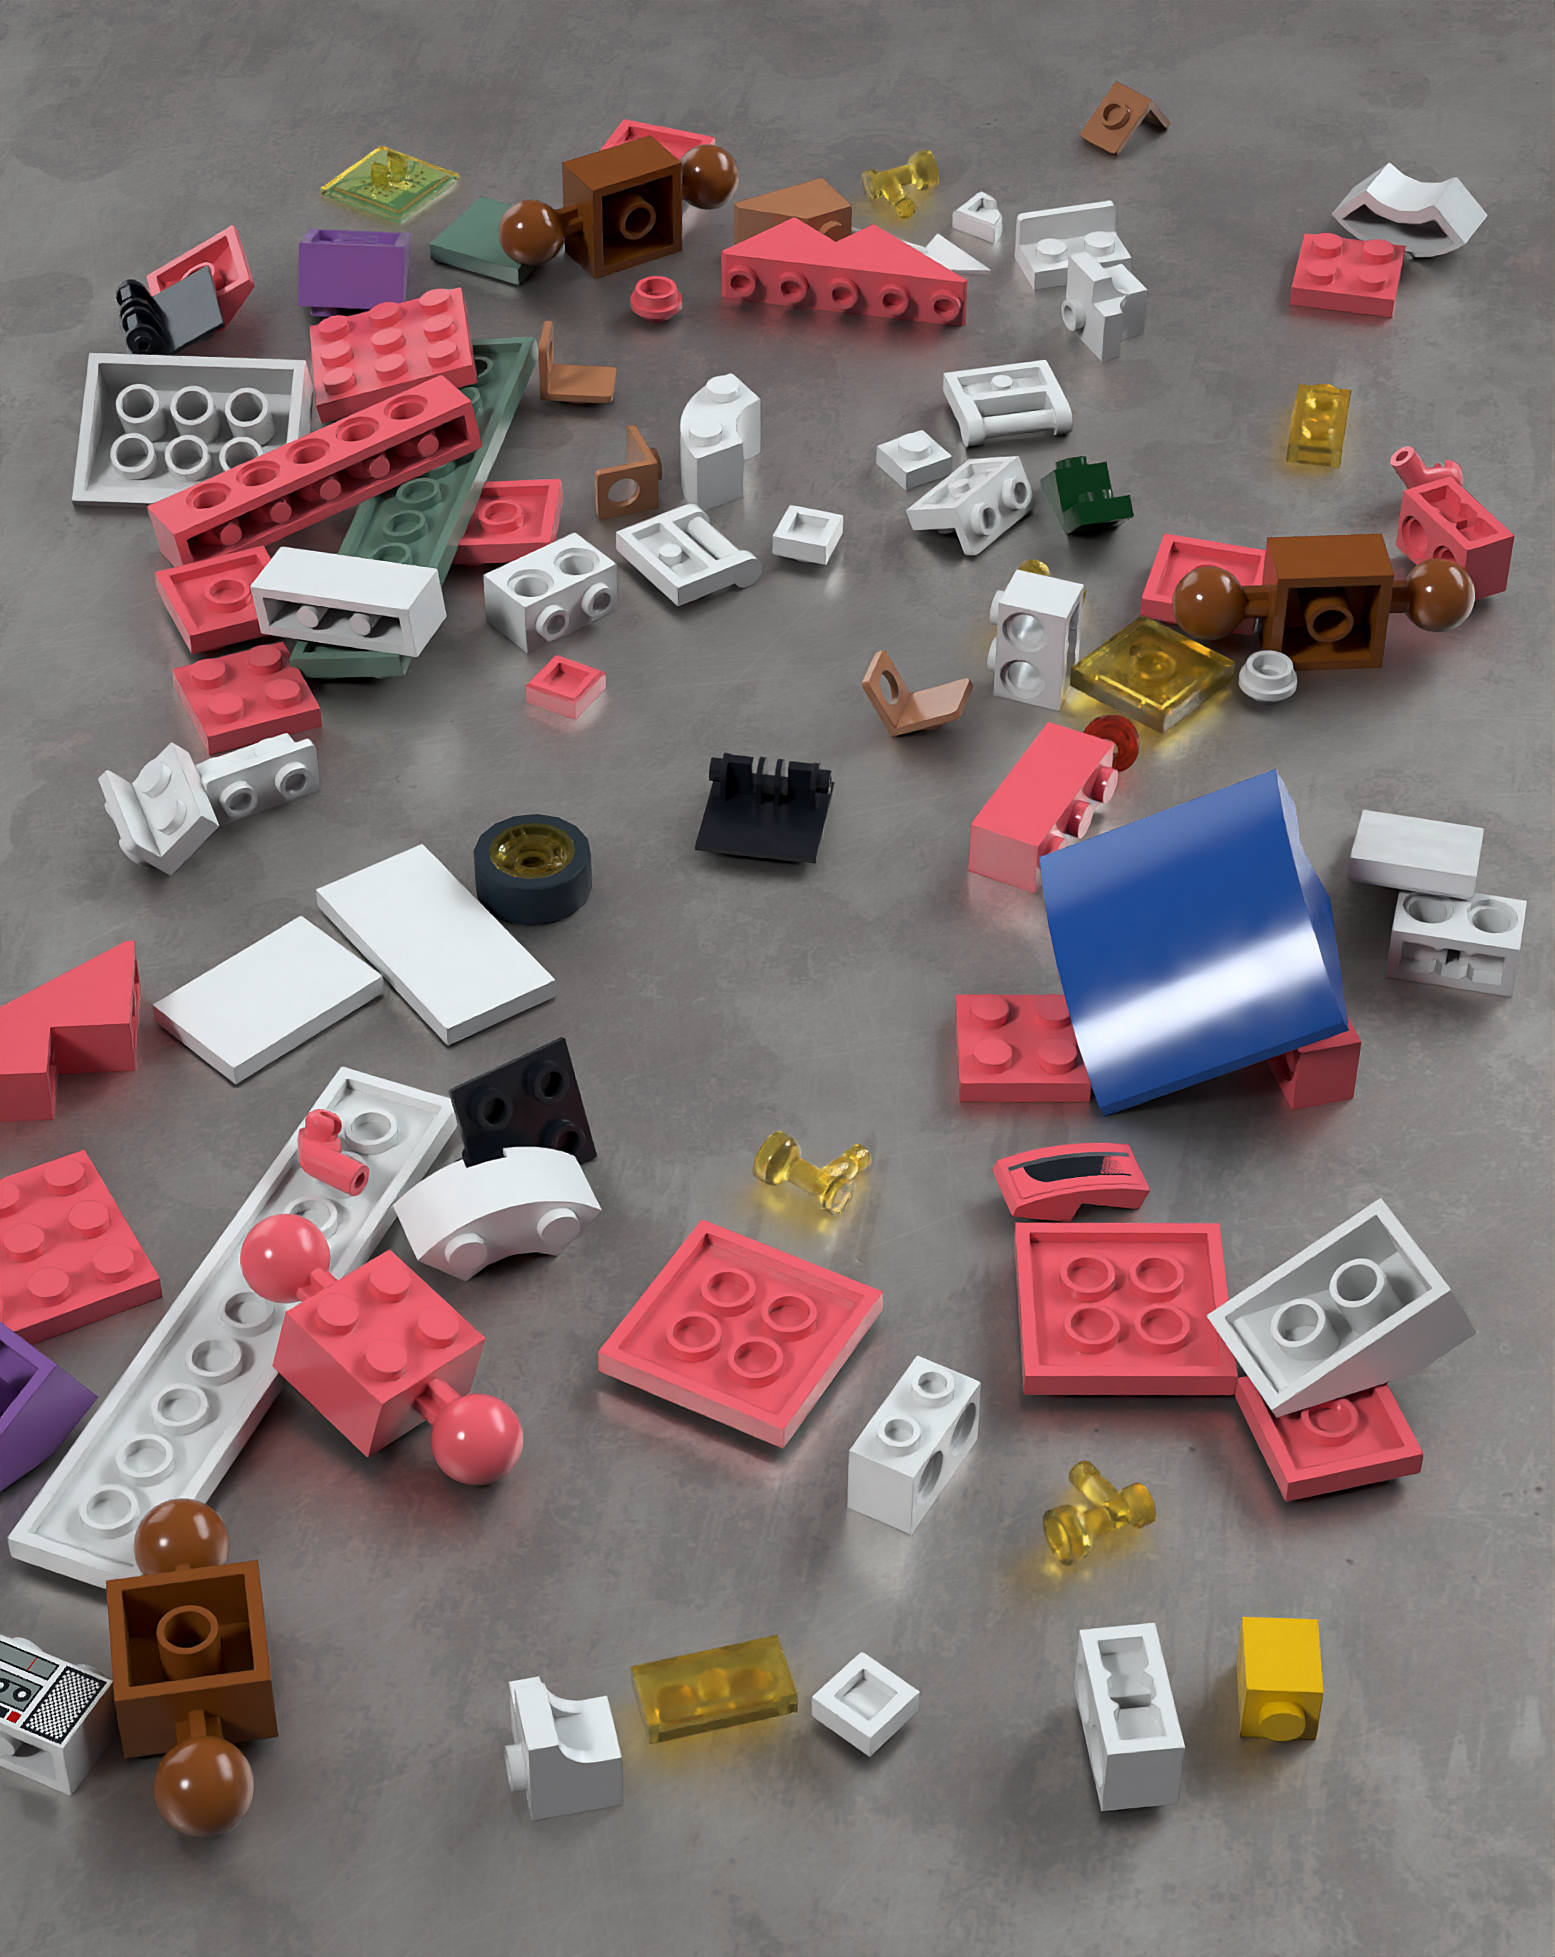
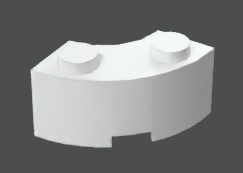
[1331,162,1488,257]
[680,373,761,511]
[393,1147,602,1281]

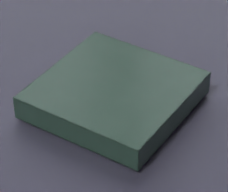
[430,196,564,285]

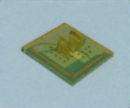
[321,145,460,224]

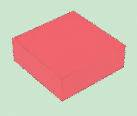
[525,655,606,720]

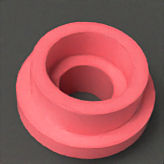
[630,276,682,322]

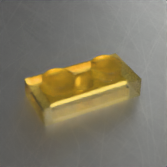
[1286,384,1352,468]
[631,1635,798,1745]

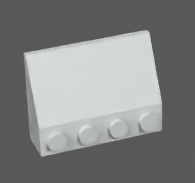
[72,353,314,508]

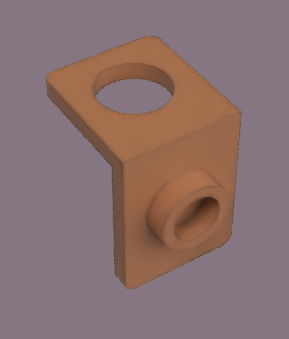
[1080,81,1171,156]
[538,321,617,405]
[595,424,662,520]
[862,650,974,737]

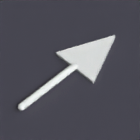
[852,227,991,274]

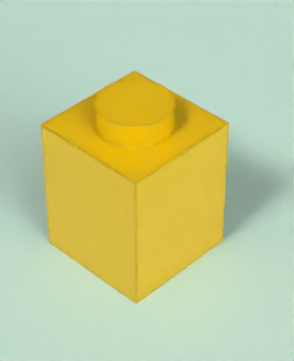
[1236,1616,1324,1741]

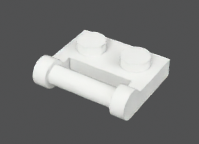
[943,360,1073,447]
[616,503,763,606]

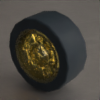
[473,814,592,925]

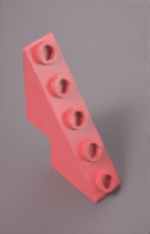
[721,217,968,326]
[0,940,141,1122]

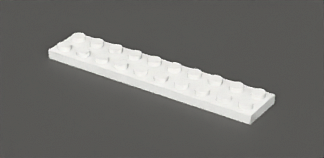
[7,1066,458,1589]

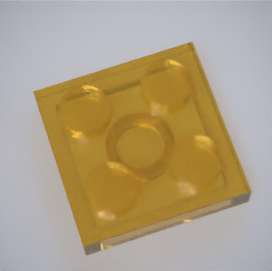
[1070,615,1235,735]

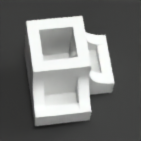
[1061,251,1147,362]
[504,1676,624,1821]

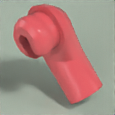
[1390,446,1464,489]
[297,1109,370,1196]

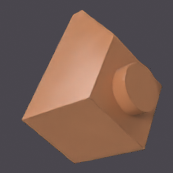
[734,178,852,245]

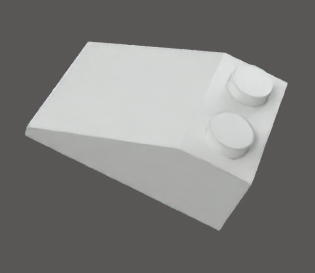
[1206,1198,1476,1417]

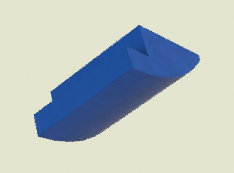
[1040,769,1349,1116]

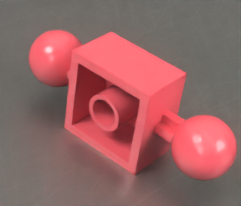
[240,1214,523,1486]

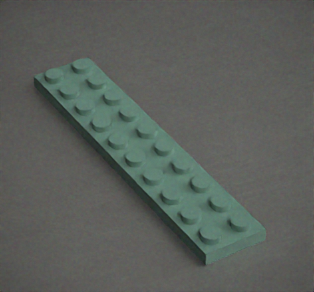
[289,337,539,680]

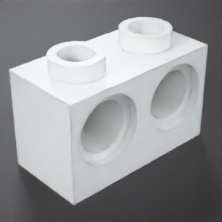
[483,532,618,653]
[987,570,1084,711]
[1385,889,1527,997]
[847,1356,981,1535]
[1074,1623,1185,1811]

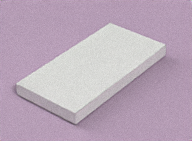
[316,844,556,1046]

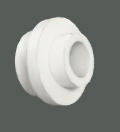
[1239,651,1298,703]

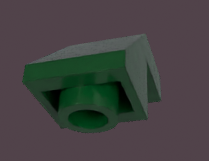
[1040,456,1134,535]

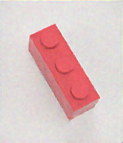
[968,722,1118,894]

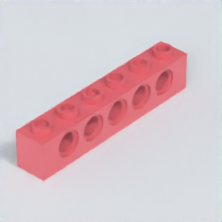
[147,375,483,567]

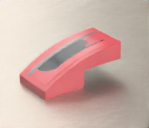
[992,1143,1150,1222]

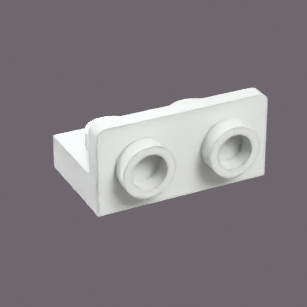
[1015,201,1132,290]
[906,456,1036,556]
[194,733,320,826]
[98,742,219,876]

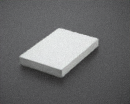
[1347,810,1484,900]
[152,916,384,1084]

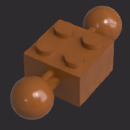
[498,135,740,279]
[1172,533,1475,671]
[106,1498,278,1838]

